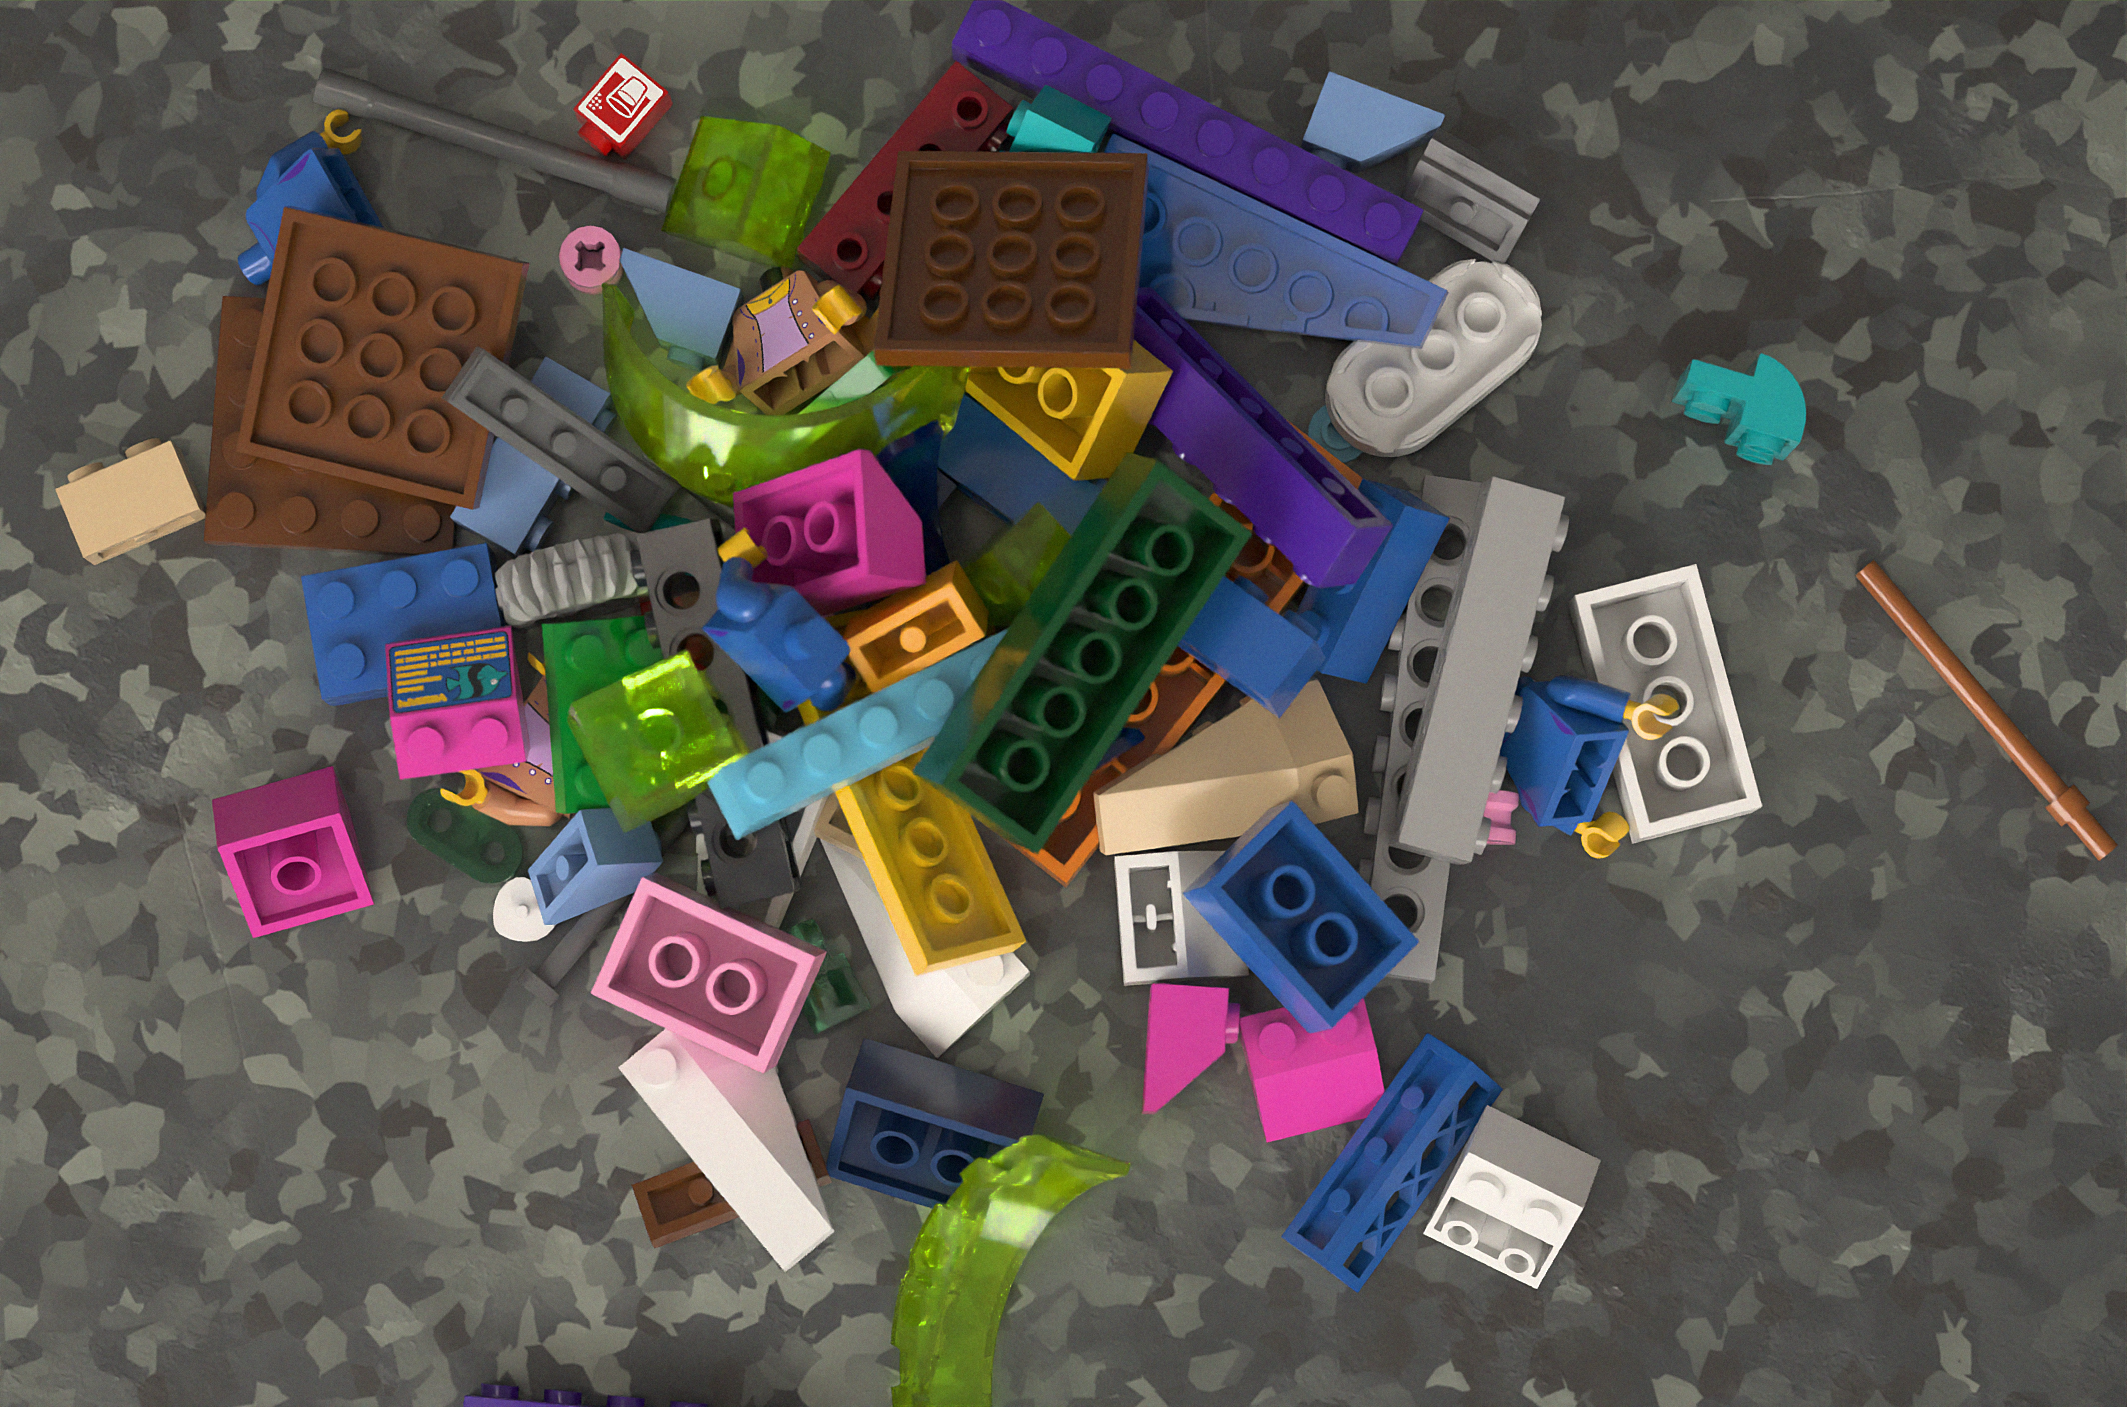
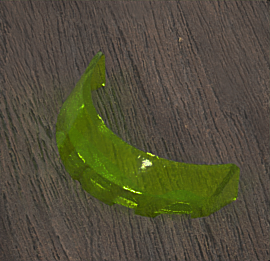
[602,283,970,508]
[891,1134,1132,1407]

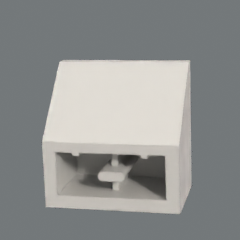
[1114,851,1249,986]
[1423,1105,1601,1289]

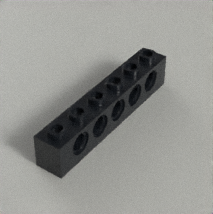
[631,518,803,909]

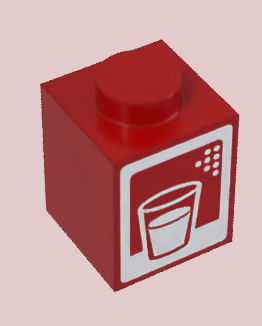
[573,53,673,160]

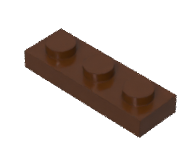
[632,1119,832,1248]

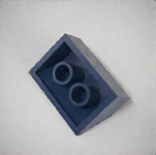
[826,1038,1044,1230]

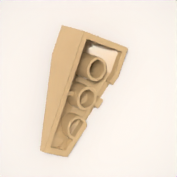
[1093,676,1359,855]

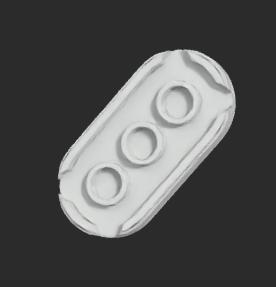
[1325,259,1542,457]

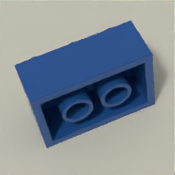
[301,543,507,707]
[1182,801,1419,1034]

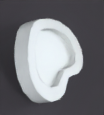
[493,877,556,942]

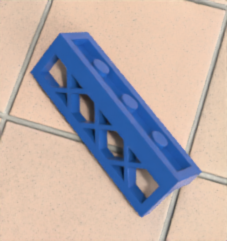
[1281,1033,1503,1293]

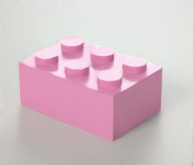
[591,873,827,1074]

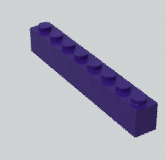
[951,0,1424,266]

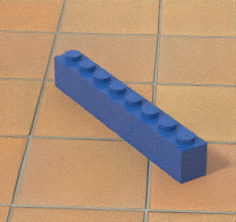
[882,368,1326,718]

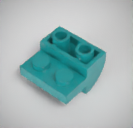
[1672,353,1806,465]

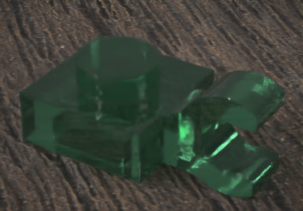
[787,918,872,1035]

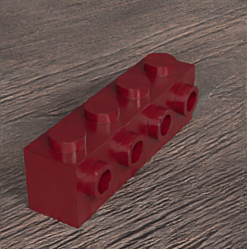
[797,61,1013,300]

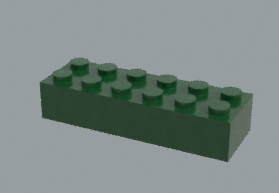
[912,452,1252,854]

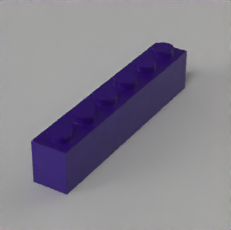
[1134,287,1393,588]

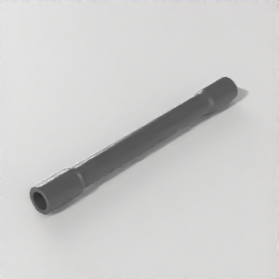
[314,68,677,214]

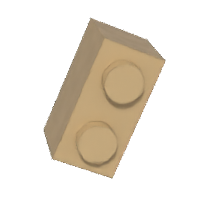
[55,438,206,565]

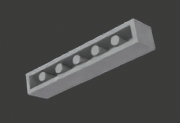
[1388,476,1569,865]

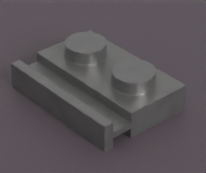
[1400,128,1547,263]

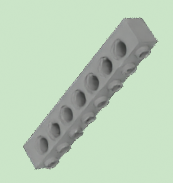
[1358,475,1482,983]

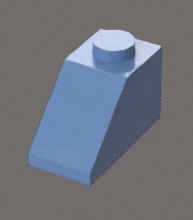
[1301,71,1445,174]
[619,248,744,372]
[528,807,663,925]

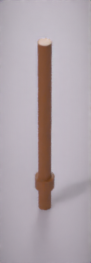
[1855,560,2118,861]

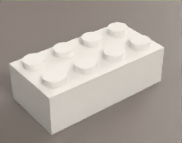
[1568,564,1762,844]

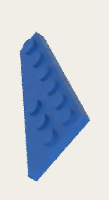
[1103,133,1449,349]

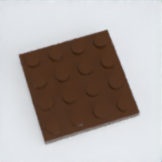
[874,151,1149,369]
[236,206,530,510]
[204,296,457,556]

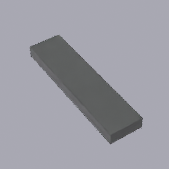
[442,346,680,534]

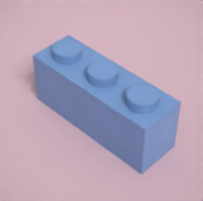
[450,356,617,559]

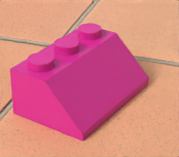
[733,449,926,616]

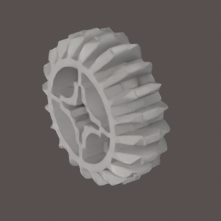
[495,532,650,629]

